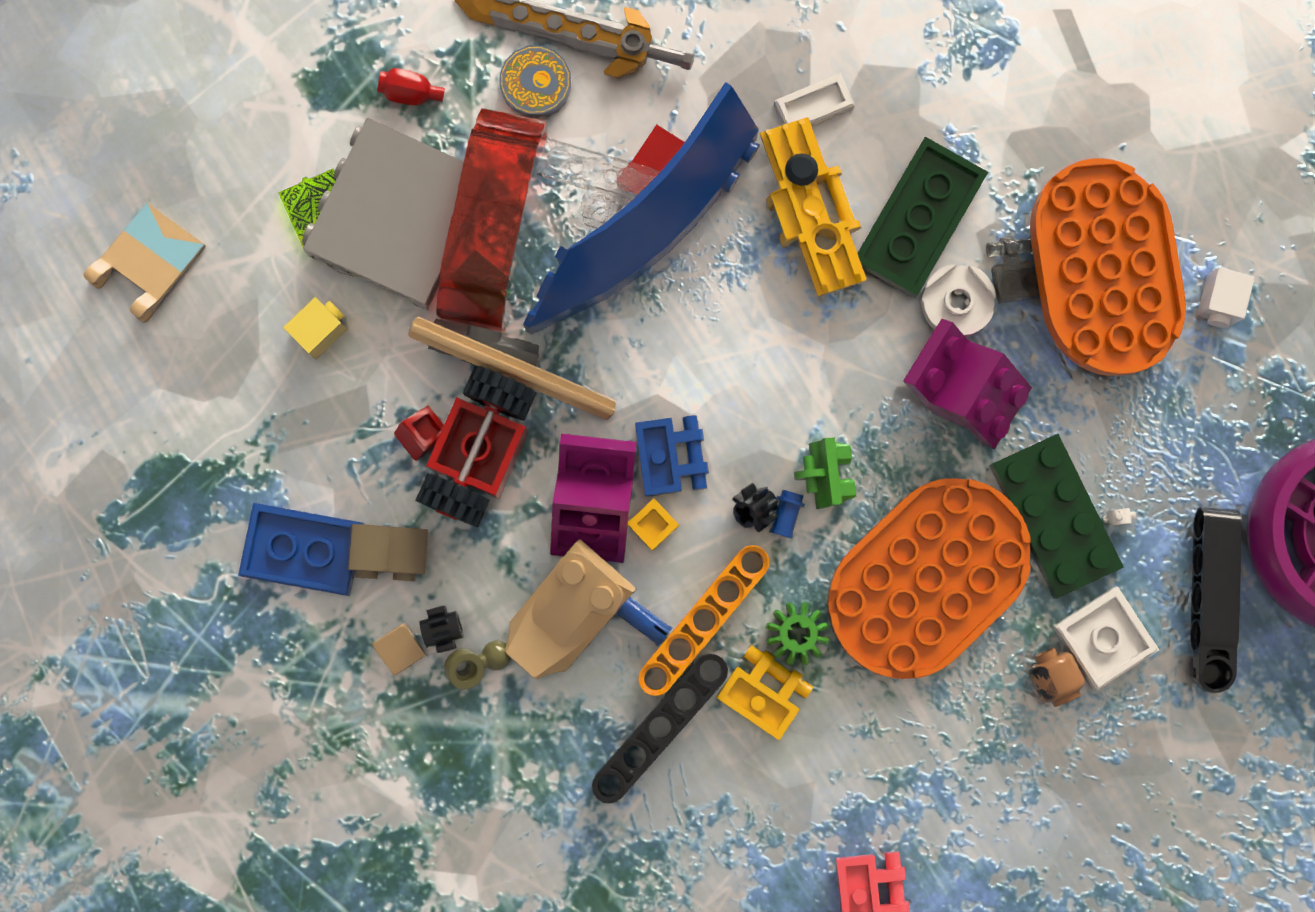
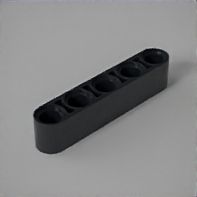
[592,654,728,804]

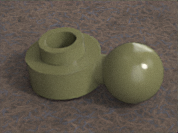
[444,640,511,689]

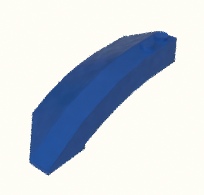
[523,82,760,335]

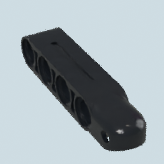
[1190,507,1242,693]

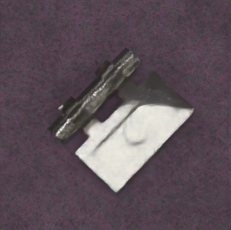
[986,235,1040,304]

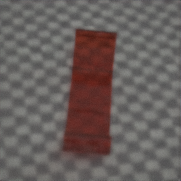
[436,108,548,331]

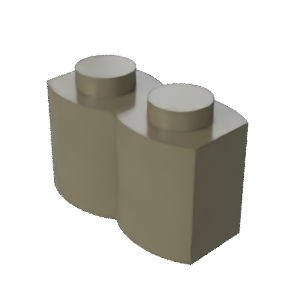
[347,524,428,581]

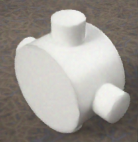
[1103,508,1137,526]

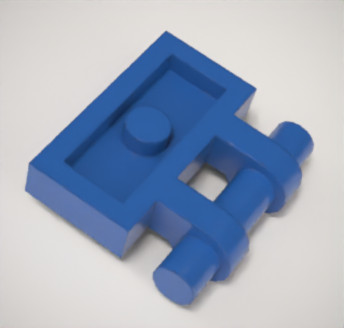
[635,415,709,497]

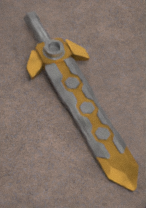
[454,0,695,78]

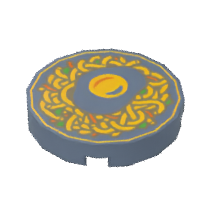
[500,45,571,118]

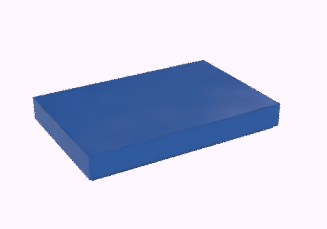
[238,503,365,596]

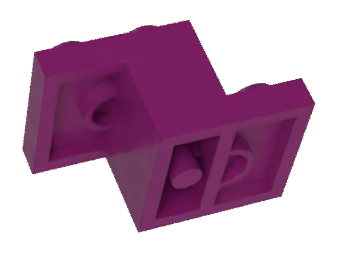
[903,318,1032,449]
[550,434,637,563]

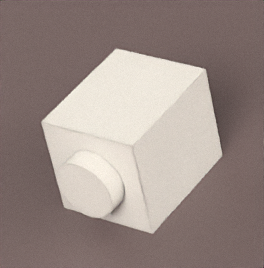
[1197,267,1255,328]

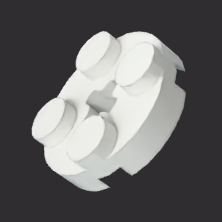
[920,264,996,337]

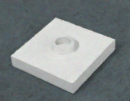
[1052,586,1159,690]

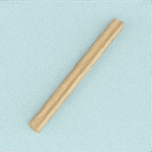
[408,317,616,420]

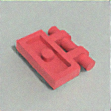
[835,852,910,912]

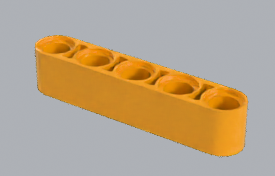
[639,545,770,696]

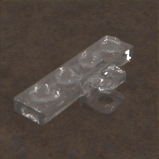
[536,137,661,229]

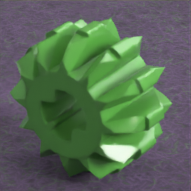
[766,602,829,665]

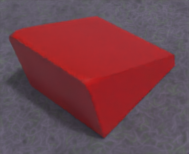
[394,405,444,461]

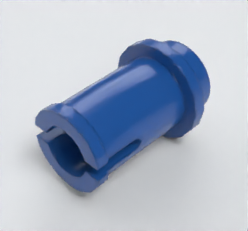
[769,490,805,539]

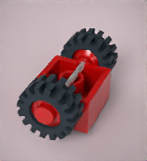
[415,365,537,528]

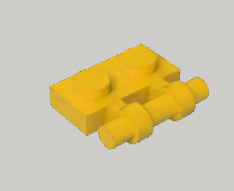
[716,645,813,740]

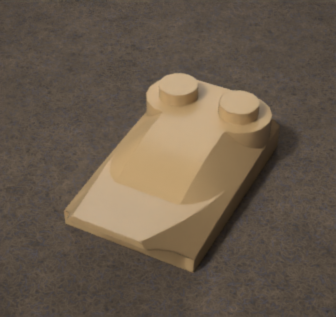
[505,539,636,679]

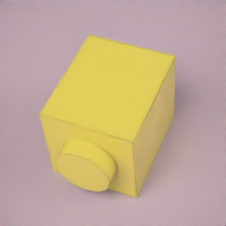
[283,297,348,360]

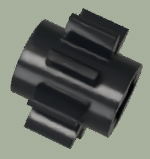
[732,483,779,532]
[419,605,464,653]

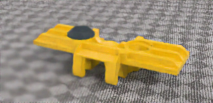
[760,117,867,297]

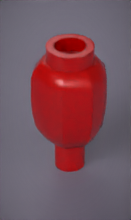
[377,68,445,105]

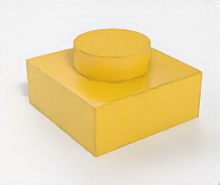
[628,498,679,551]

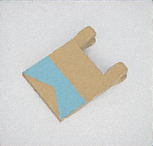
[83,203,206,323]

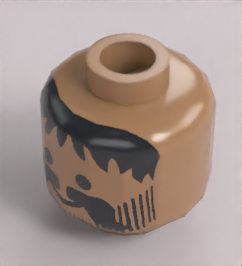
[1028,648,1085,707]

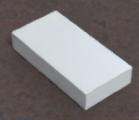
[774,73,855,126]

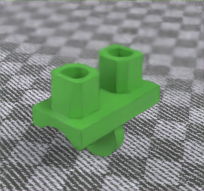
[794,437,856,509]

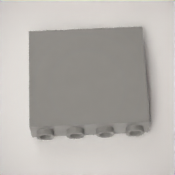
[302,118,489,311]

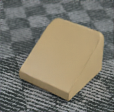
[372,624,426,676]

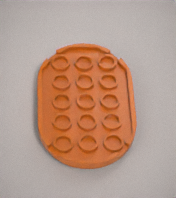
[1030,158,1186,376]
[827,478,1031,679]

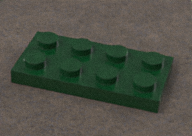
[857,137,988,298]
[989,434,1124,599]

